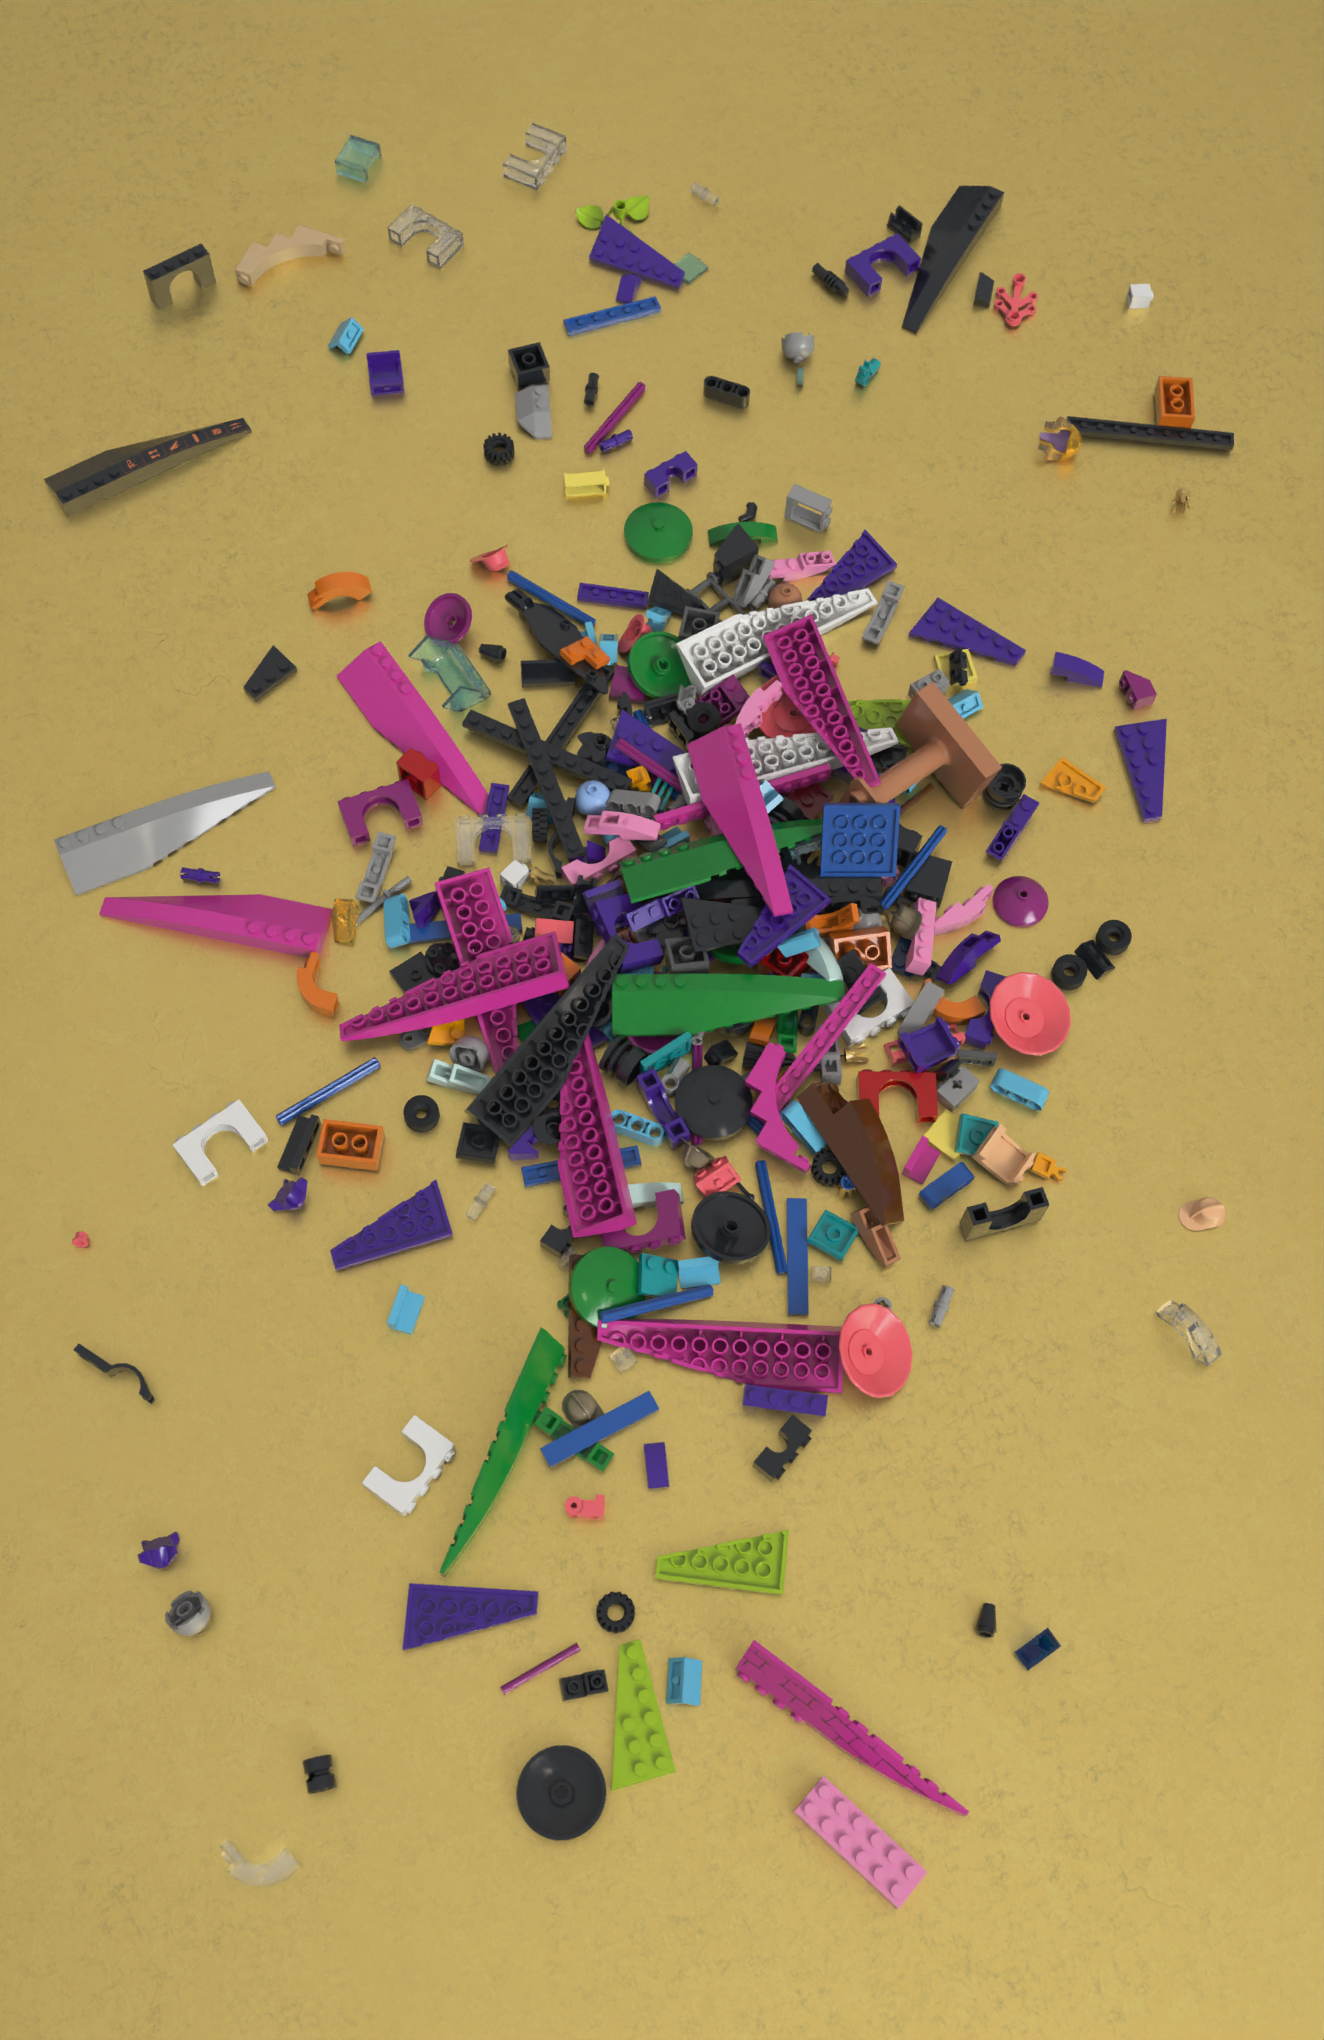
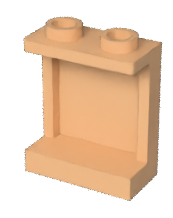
[972,1124,1036,1187]

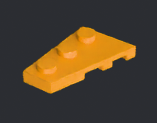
[1039,757,1106,803]
[426,1019,465,1047]

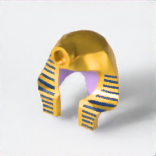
[1038,417,1082,460]

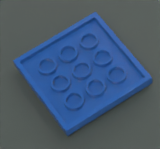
[820,803,900,877]

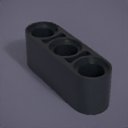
[703,376,750,409]

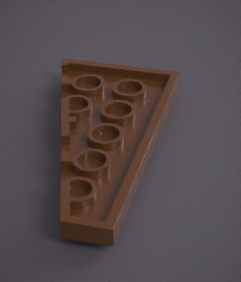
[568,1254,602,1379]

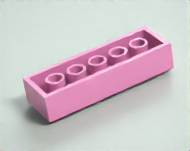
[793,1776,927,1909]

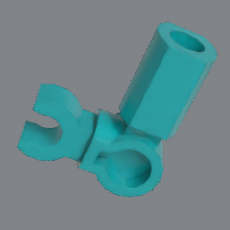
[855,358,881,387]

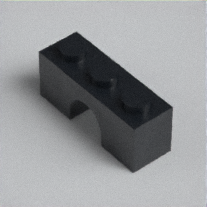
[540,1204,580,1259]
[752,1414,812,1483]

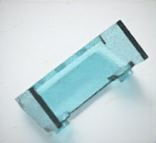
[408,636,491,712]

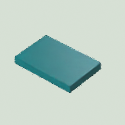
[639,1031,692,1075]

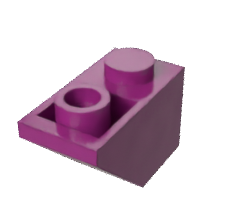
[1119,670,1157,709]

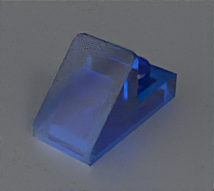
[1015,1628,1061,1670]

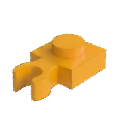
[626,765,652,793]
[1029,1152,1067,1181]

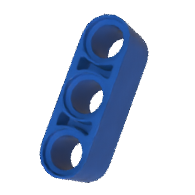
[918,1162,975,1210]

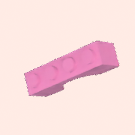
[561,836,636,891]
[905,898,937,976]

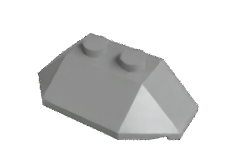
[515,383,552,440]

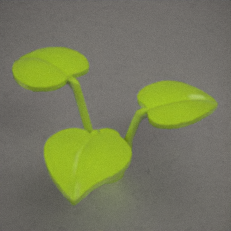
[575,196,649,236]

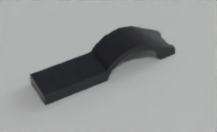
[548,797,575,879]
[571,875,597,960]
[74,1343,155,1404]

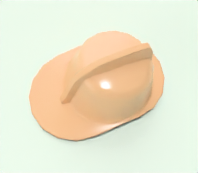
[1179,1197,1226,1231]

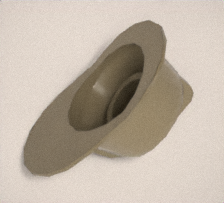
[890,906,922,939]
[680,1137,715,1170]
[562,1390,604,1429]

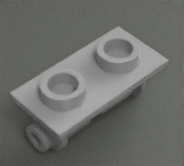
[677,684,697,716]

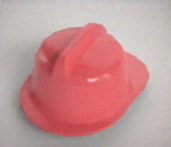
[470,545,509,571]
[618,614,651,653]

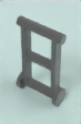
[686,572,749,623]

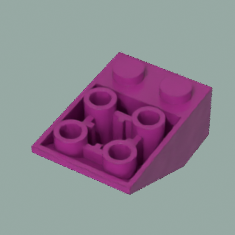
[695,674,750,728]

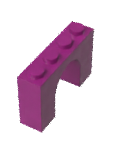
[337,779,423,847]
[601,1189,686,1253]

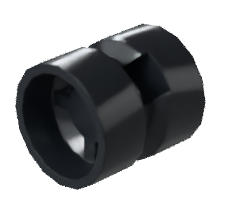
[303,1754,337,1794]

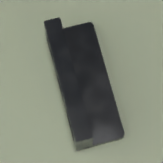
[521,659,575,688]
[277,1114,321,1176]

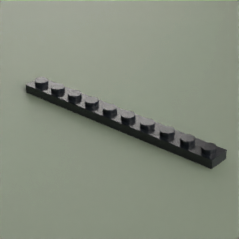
[1066,416,1234,450]
[507,666,614,808]
[507,698,586,861]
[462,709,632,792]

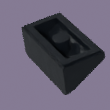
[974,272,994,307]
[534,885,574,902]
[1074,940,1115,979]

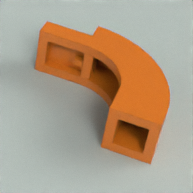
[307,572,372,610]
[803,903,860,938]
[297,951,339,1018]
[921,978,986,1026]

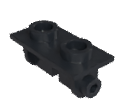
[949,647,968,686]

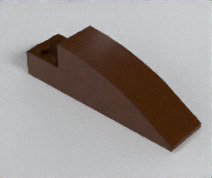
[796,1081,904,1226]

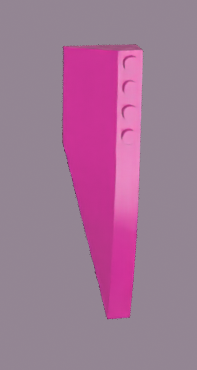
[337,641,489,817]
[687,723,793,917]
[435,867,518,1074]
[99,894,334,958]
[558,1032,637,1238]
[597,1319,843,1393]

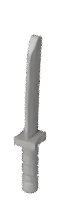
[352,876,412,928]

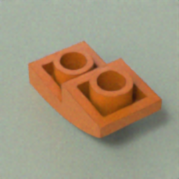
[749,1018,776,1046]

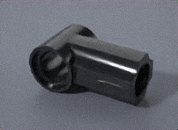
[798,1005,819,1037]

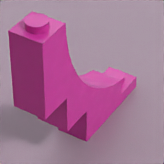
[745,1042,811,1174]

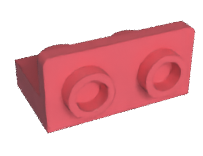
[693,1155,741,1197]

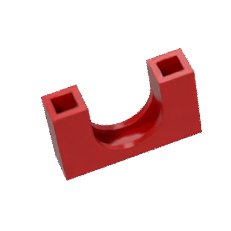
[856,1069,938,1123]

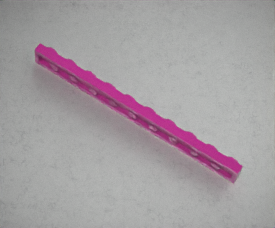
[654,763,831,830]
[775,963,887,1112]

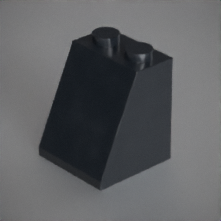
[713,524,759,587]

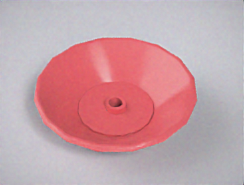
[758,675,817,738]
[990,972,1071,1056]
[838,1303,912,1398]

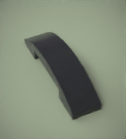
[500,885,575,921]
[816,895,884,915]

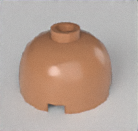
[767,583,802,609]

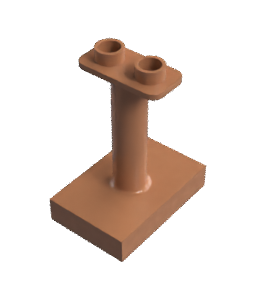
[839,682,1002,809]

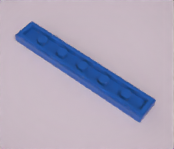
[563,296,661,336]
[410,913,523,944]
[521,1145,641,1188]
[786,1198,809,1316]
[540,1391,659,1468]

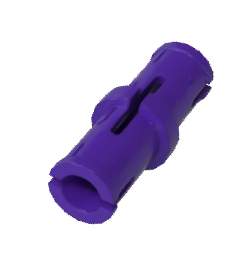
[599,429,633,453]
[180,867,221,884]

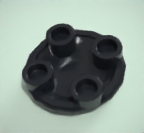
[424,942,460,977]

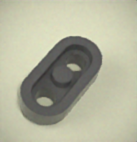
[399,1027,431,1051]

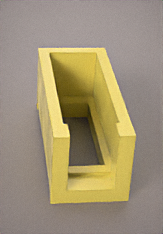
[564,469,609,497]

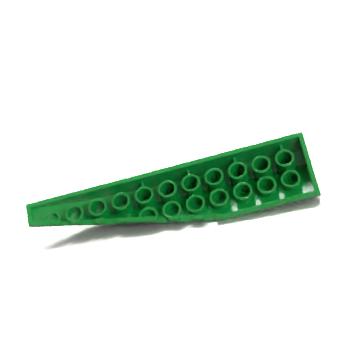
[618,819,822,903]
[612,974,845,1036]
[440,1327,567,1577]

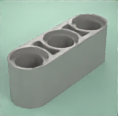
[605,789,661,818]

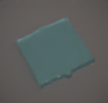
[674,252,708,284]

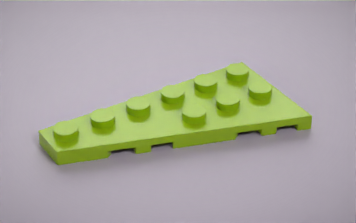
[848,699,914,749]
[655,1529,789,1595]
[612,1639,676,1791]

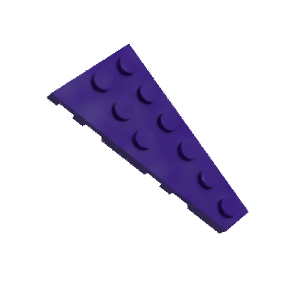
[909,598,1026,666]

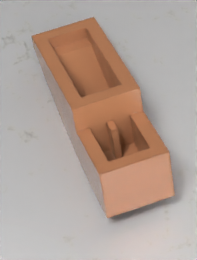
[850,1206,901,1266]

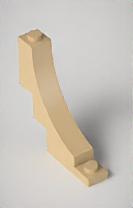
[235,224,345,286]

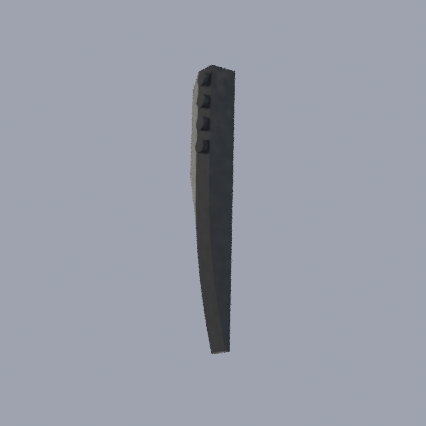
[902,186,1004,334]
[654,853,882,903]

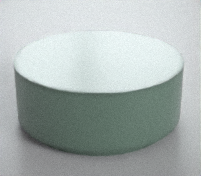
[796,367,805,385]

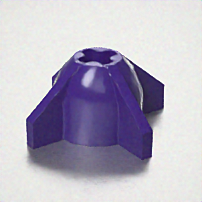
[268,1177,307,1211]
[138,1532,179,1568]

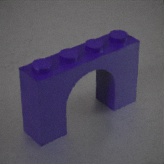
[845,233,921,297]
[591,894,665,974]

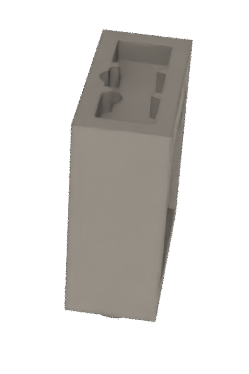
[784,484,833,533]

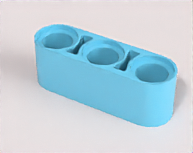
[384,894,410,949]
[990,1068,1049,1111]
[779,1100,828,1156]
[611,1109,664,1146]

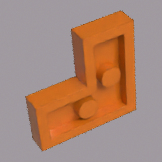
[559,636,610,670]

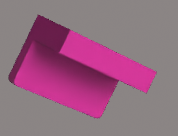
[902,1136,940,1185]

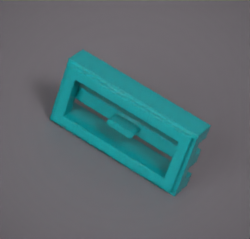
[651,777,674,813]

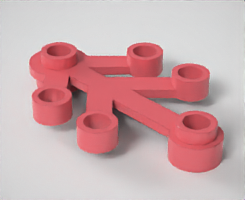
[993,273,1038,326]

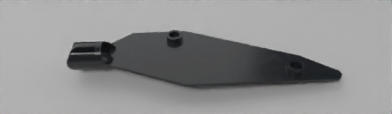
[505,588,608,694]

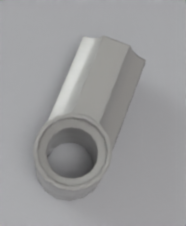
[662,1058,690,1098]

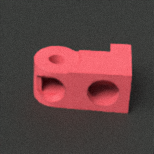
[565,1494,605,1520]

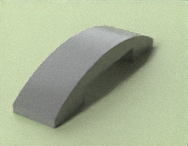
[862,580,905,645]
[356,832,396,903]

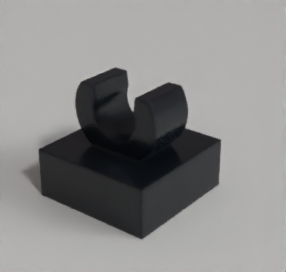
[917,960,941,984]

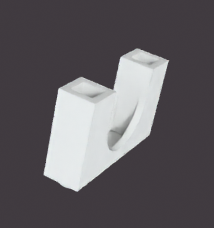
[824,968,914,1047]
[172,1100,268,1187]
[362,1415,456,1517]

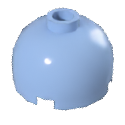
[575,780,610,815]

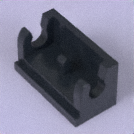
[887,205,923,244]
[642,693,682,728]

